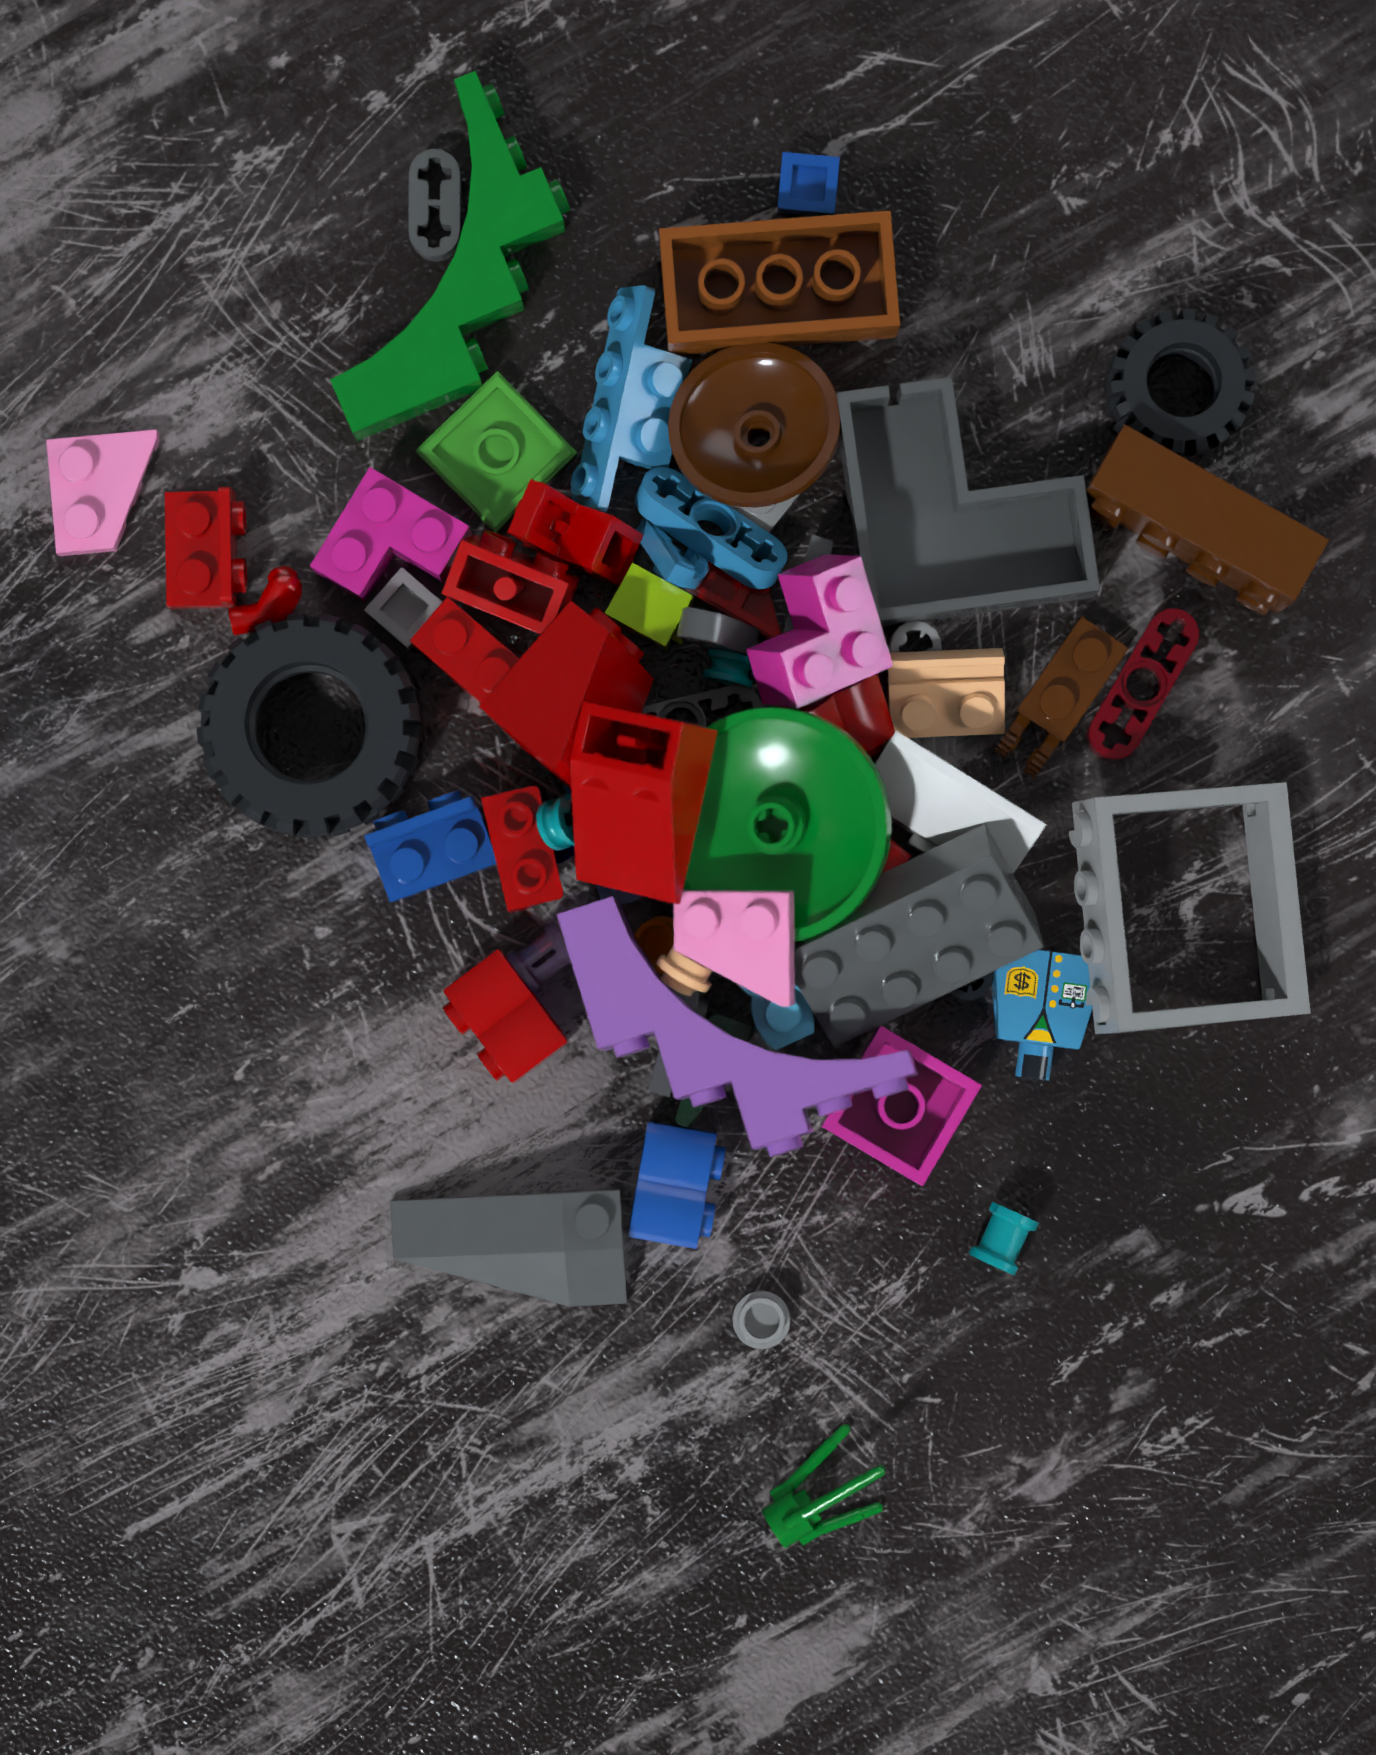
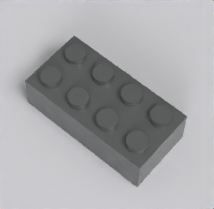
[794,824,1044,1047]

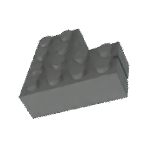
[836,377,1100,627]

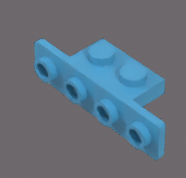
[571,285,692,513]

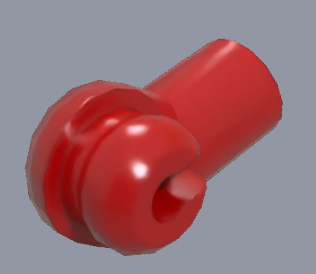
[228,566,302,636]

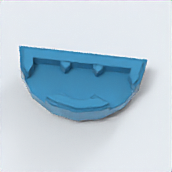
[636,518,709,589]

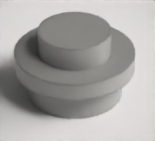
[732,1291,790,1349]

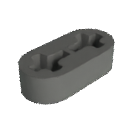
[408,148,462,262]
[676,607,761,656]

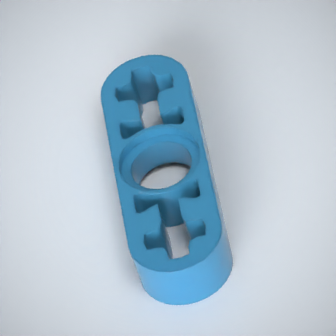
[635,467,787,589]

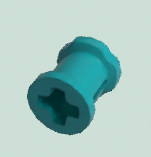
[968,1201,1039,1276]

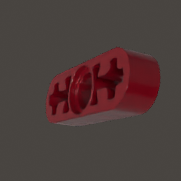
[1086,608,1199,761]

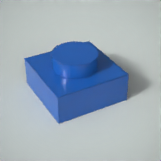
[777,152,840,217]

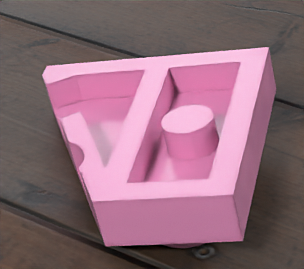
[46,430,160,556]
[674,889,795,1007]

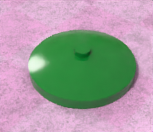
[683,707,891,942]

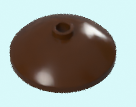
[668,342,841,508]

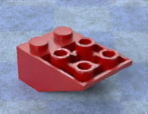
[570,701,718,904]

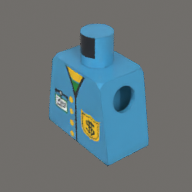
[992,950,1092,1081]

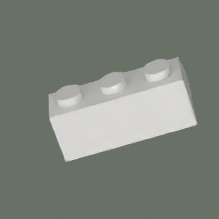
[874,731,1046,873]

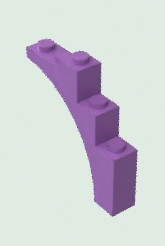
[557,897,918,1157]

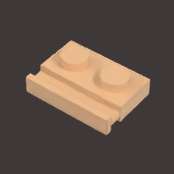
[888,648,1005,739]

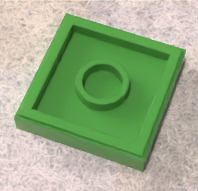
[415,371,578,533]

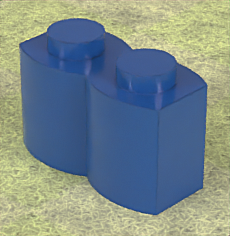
[628,1120,726,1249]

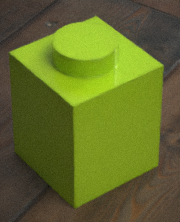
[605,563,694,652]

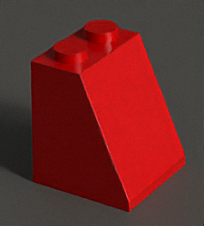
[478,601,654,789]

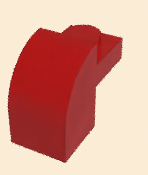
[507,479,643,587]

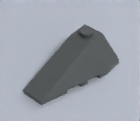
[390,1187,627,1307]

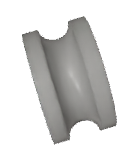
[889,621,942,653]

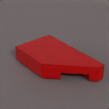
[685,560,781,640]

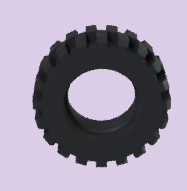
[196,613,423,839]

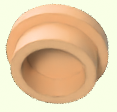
[656,945,713,996]

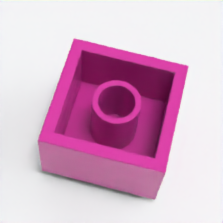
[819,1026,982,1186]

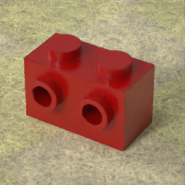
[441,530,581,634]

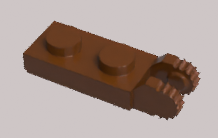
[994,616,1129,778]

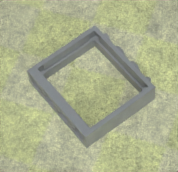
[1069,782,1311,1034]

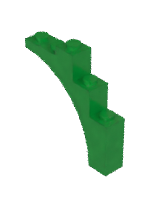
[330,71,570,441]

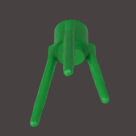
[762,1424,886,1548]

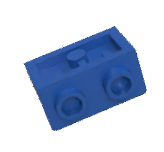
[364,791,497,903]

